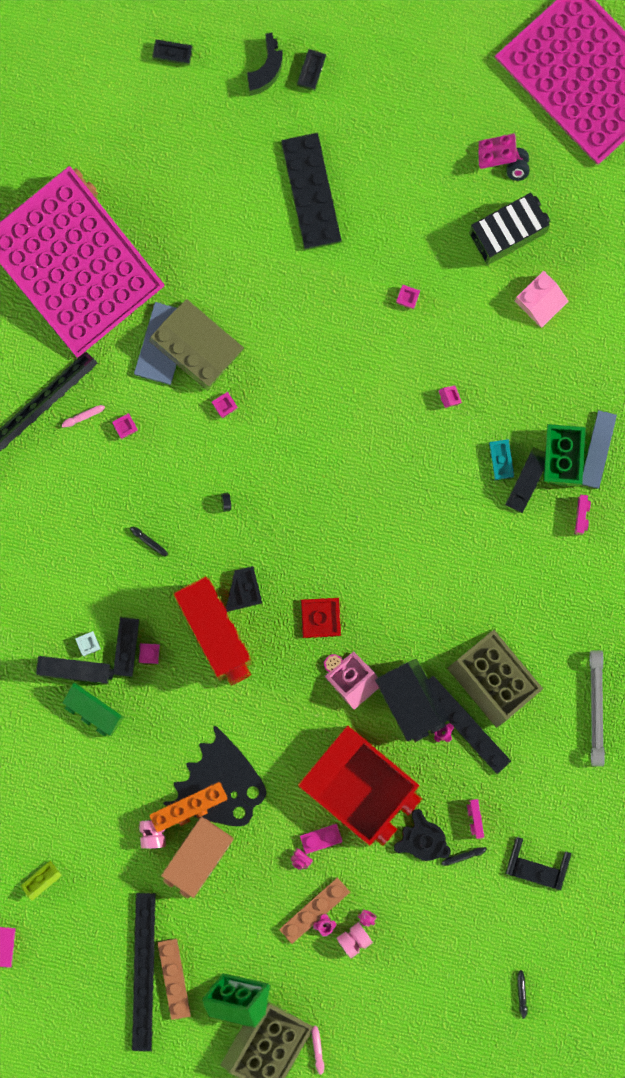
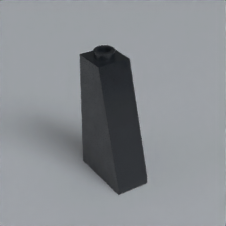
[36,656,114,684]

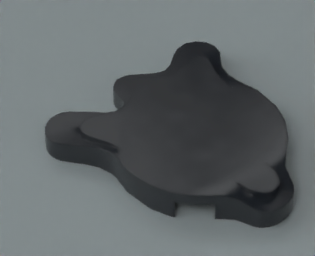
[394,809,451,861]

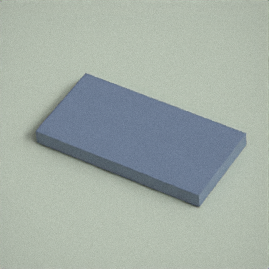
[134,302,177,385]

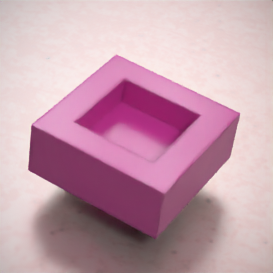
[396,284,420,310]
[438,385,462,408]
[212,392,238,419]
[112,413,138,440]
[139,643,160,664]

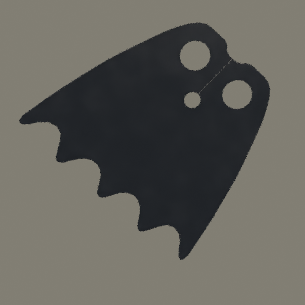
[163,726,266,826]

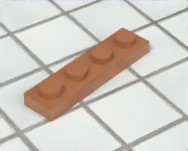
[279,877,350,944]
[158,939,191,1020]

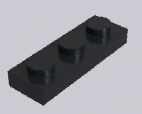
[113,617,140,677]

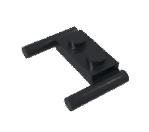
[505,836,572,891]

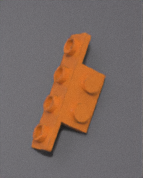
[150,782,227,832]

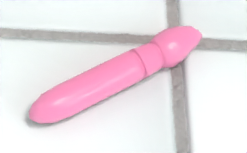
[62,405,105,428]
[312,1026,324,1075]

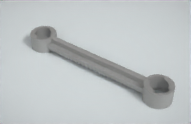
[590,650,605,767]

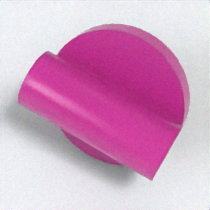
[291,848,313,870]

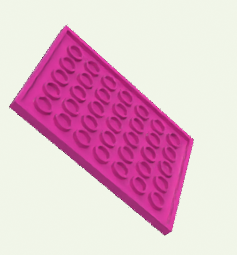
[495,0,625,165]
[0,166,165,358]

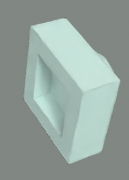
[75,631,101,657]

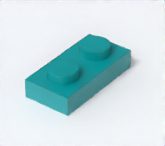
[489,439,514,480]

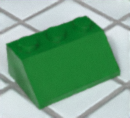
[544,424,586,487]
[62,683,125,737]
[202,973,270,1028]

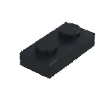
[152,39,193,66]
[297,49,327,91]

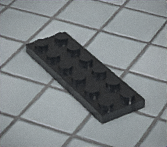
[281,133,342,250]

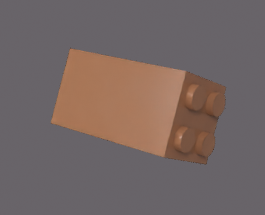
[161,817,235,899]

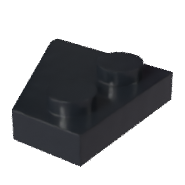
[226,566,262,612]

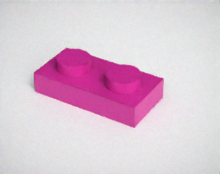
[575,494,591,535]
[467,799,485,839]
[300,824,343,854]

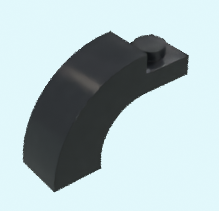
[247,32,283,96]
[505,447,545,513]

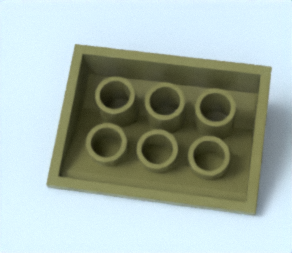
[149,299,244,391]
[447,630,543,728]
[221,1001,313,1078]

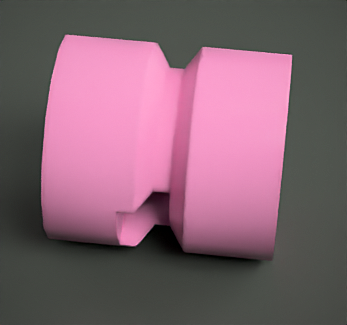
[139,821,166,849]
[337,922,373,958]

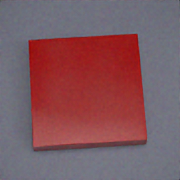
[301,598,341,638]

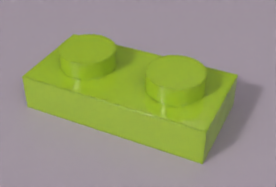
[21,860,62,901]

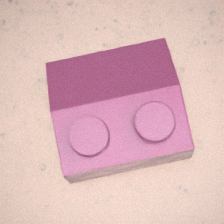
[515,271,569,328]
[325,651,379,709]

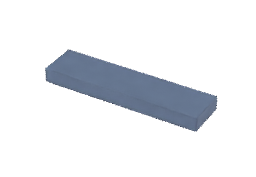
[582,410,617,489]

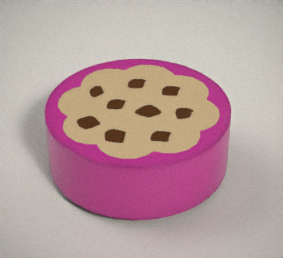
[324,654,343,673]

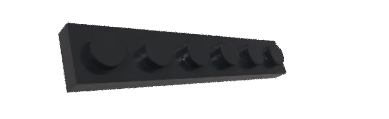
[429,676,511,774]

